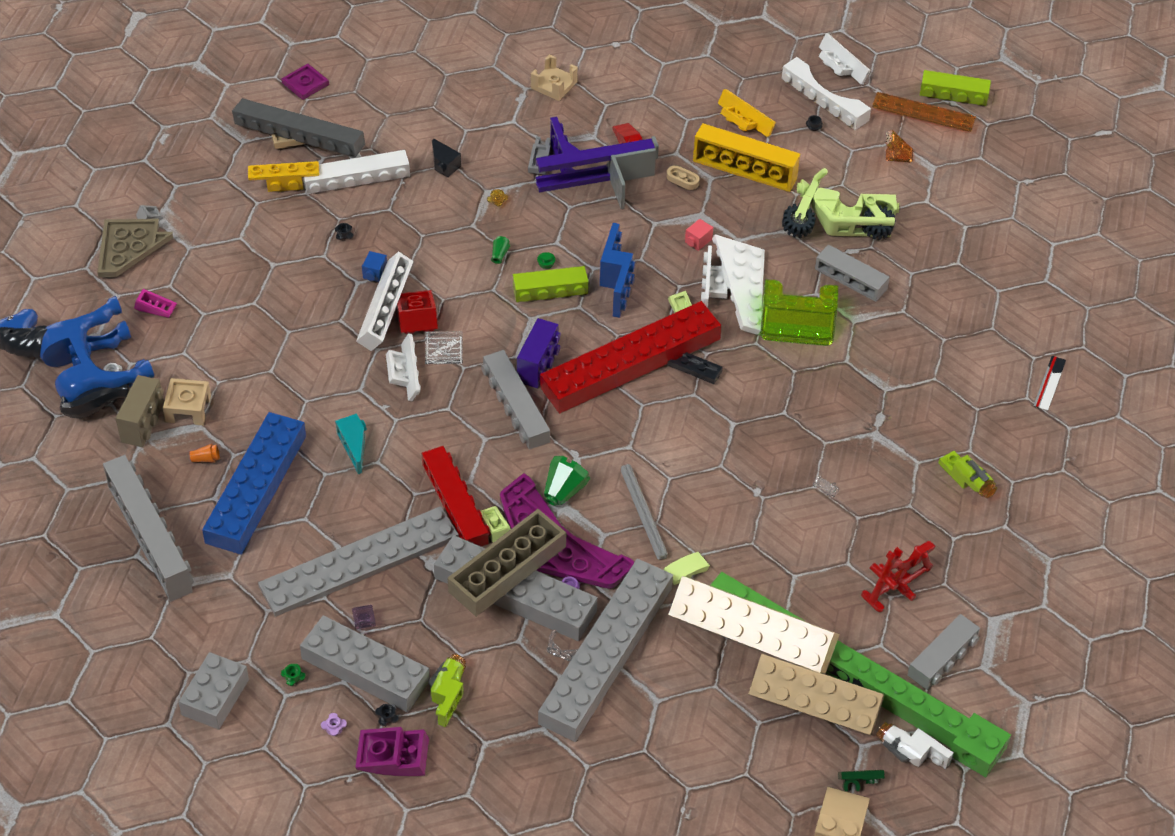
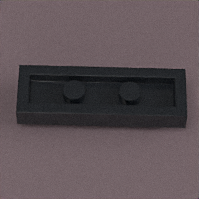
[666,352,723,384]

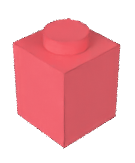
[685,219,713,251]

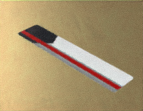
[1034,356,1066,410]

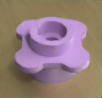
[321,713,347,736]

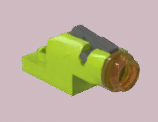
[938,451,997,498]
[429,654,466,727]

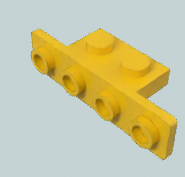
[718,89,776,137]
[248,161,319,192]

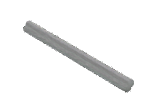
[621,464,667,560]

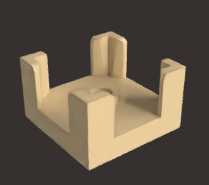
[531,54,578,101]
[163,378,211,426]

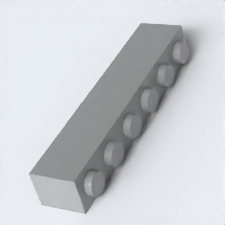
[481,350,550,450]

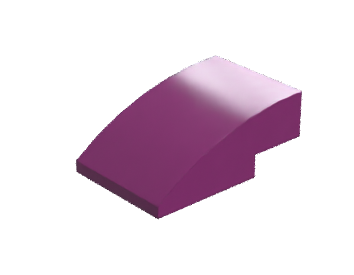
[355,727,429,776]

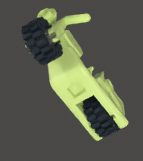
[782,168,899,240]

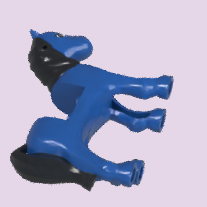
[0,296,154,419]

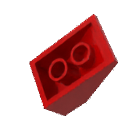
[397,290,438,334]

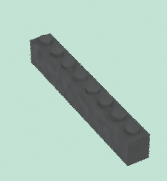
[232,98,365,158]

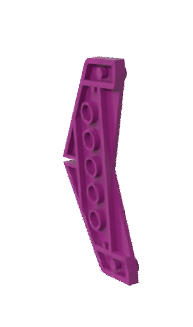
[500,473,634,589]

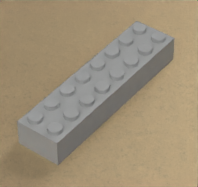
[103,455,194,602]
[434,535,598,641]

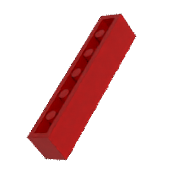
[421,446,491,547]

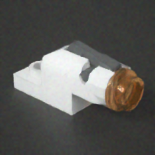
[876,722,953,769]

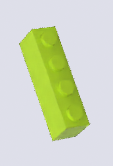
[919,70,991,106]
[513,266,588,302]

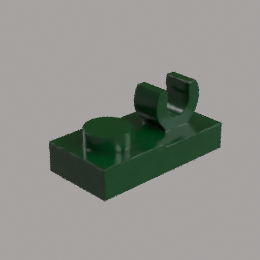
[838,770,885,791]

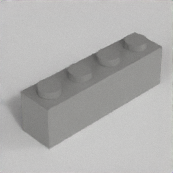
[815,245,890,302]
[907,614,980,690]

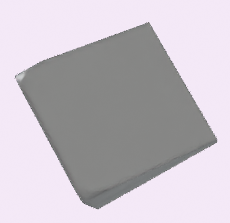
[136,205,163,221]

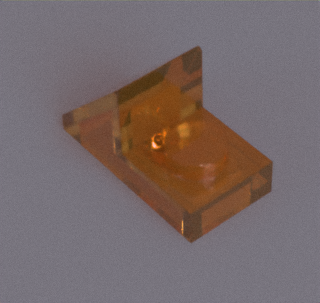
[886,130,913,163]

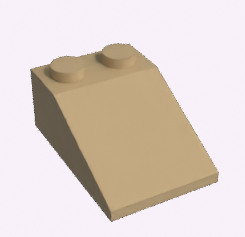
[814,787,870,836]

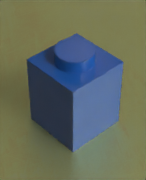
[362,251,387,282]

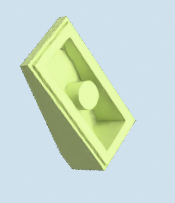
[481,506,511,543]

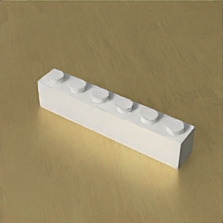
[303,150,410,194]
[356,251,413,351]

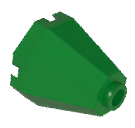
[544,456,590,506]

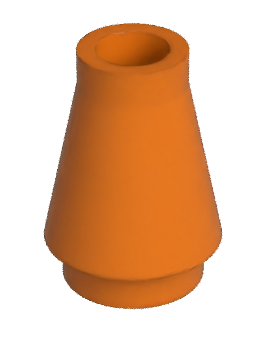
[190,443,220,463]

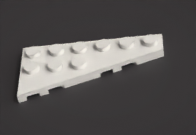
[712,234,765,335]

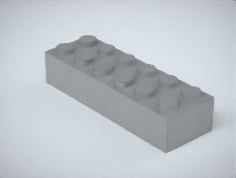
[300,615,430,713]

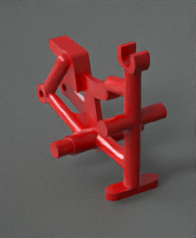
[861,541,936,612]

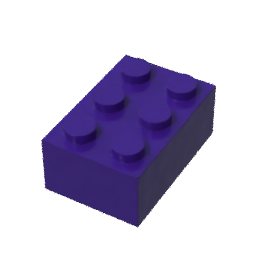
[517,318,561,389]

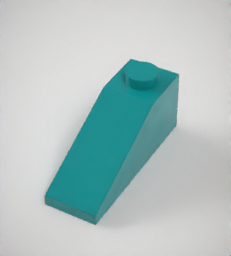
[335,413,367,474]

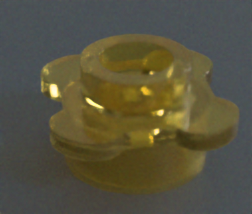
[487,189,508,207]

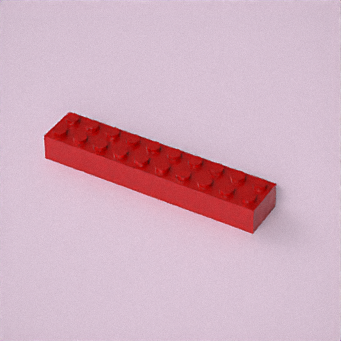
[540,301,721,414]

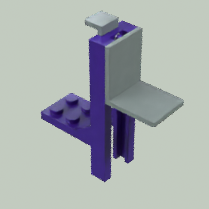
[536,117,659,209]

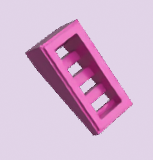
[134,289,177,318]

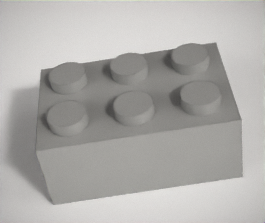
[179,652,249,729]

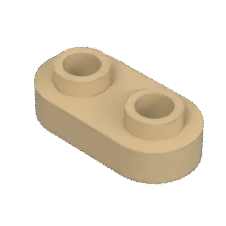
[667,166,699,190]

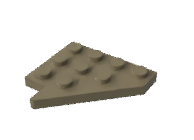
[97,219,173,277]

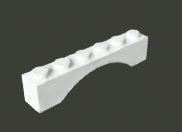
[782,57,871,130]

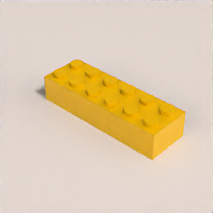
[693,123,800,192]

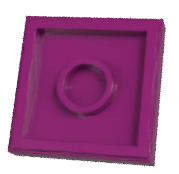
[281,64,329,100]

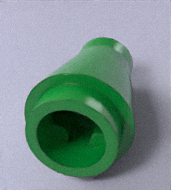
[491,236,510,264]

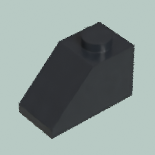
[432,139,461,177]

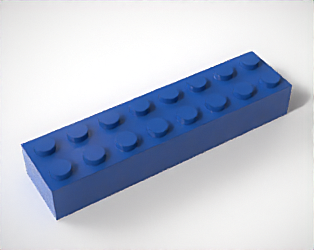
[202,412,306,555]

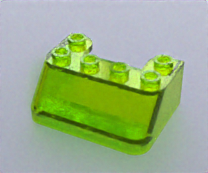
[760,279,838,346]

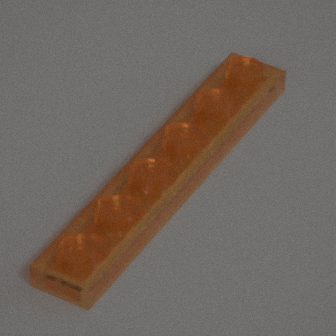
[872,92,976,132]

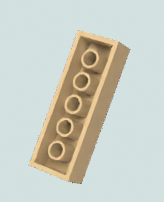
[749,654,884,736]

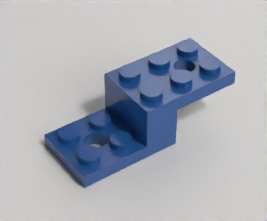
[600,223,636,318]

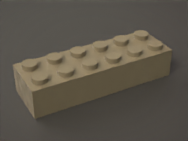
[447,509,566,617]

